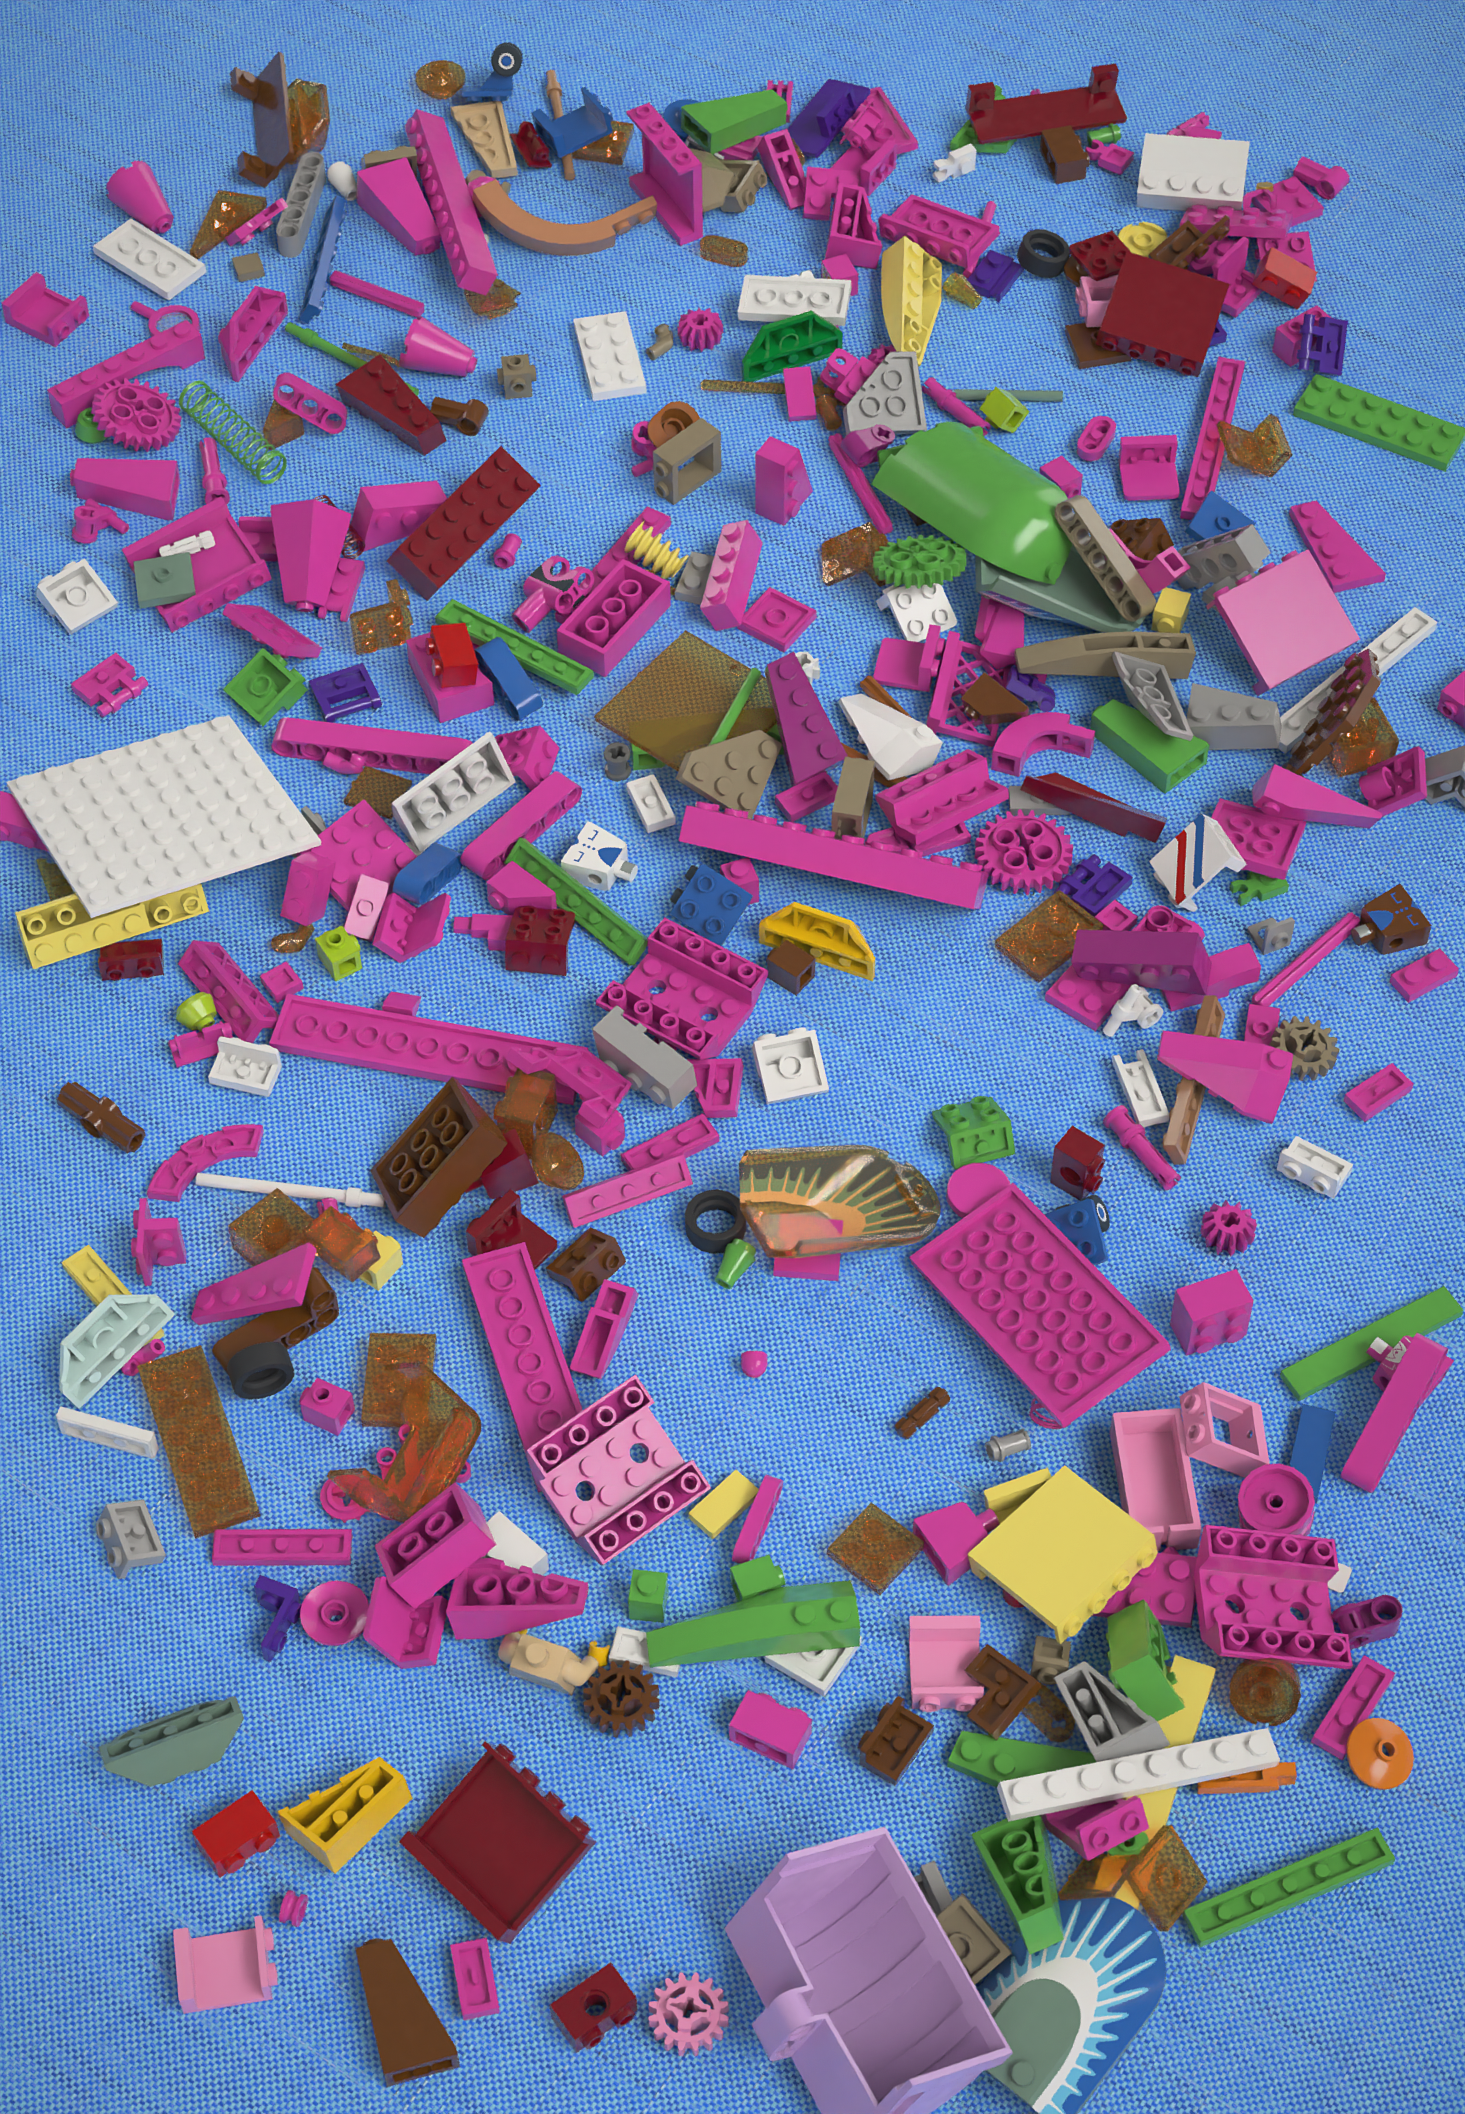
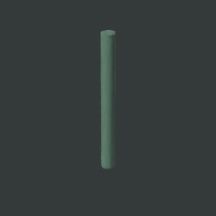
[953,389,1063,402]

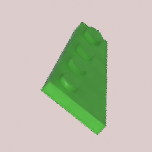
[947,1731,1097,1787]

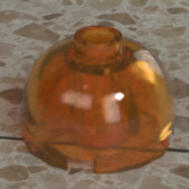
[1229,1654,1302,1726]

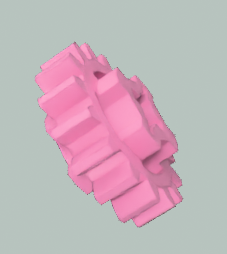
[648,1972,729,2056]

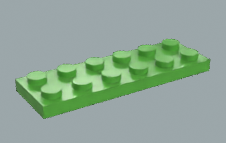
[1293,374,1465,472]

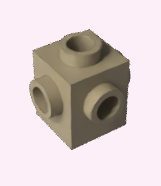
[497,354,537,400]

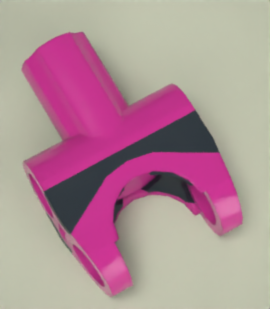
[511,555,594,633]

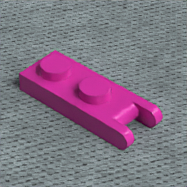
[318,558,365,622]

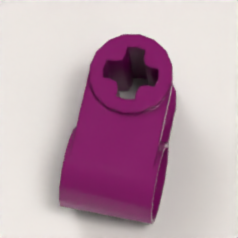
[841,424,895,468]
[1331,1595,1403,1649]

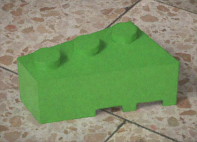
[1105,1599,1185,1722]

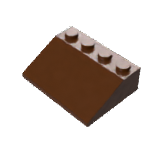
[370,1077,507,1238]

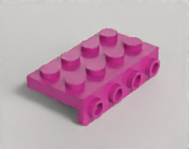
[878,194,1000,269]

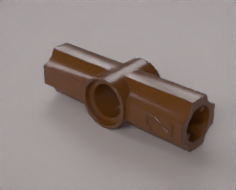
[56,1082,146,1153]

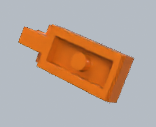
[1197,1762,1297,1794]

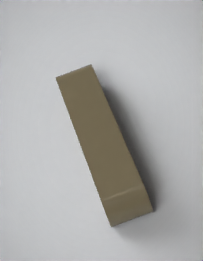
[1055,495,1156,622]

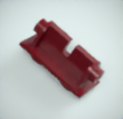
[509,121,552,168]

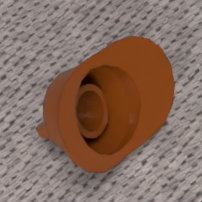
[647,401,700,448]

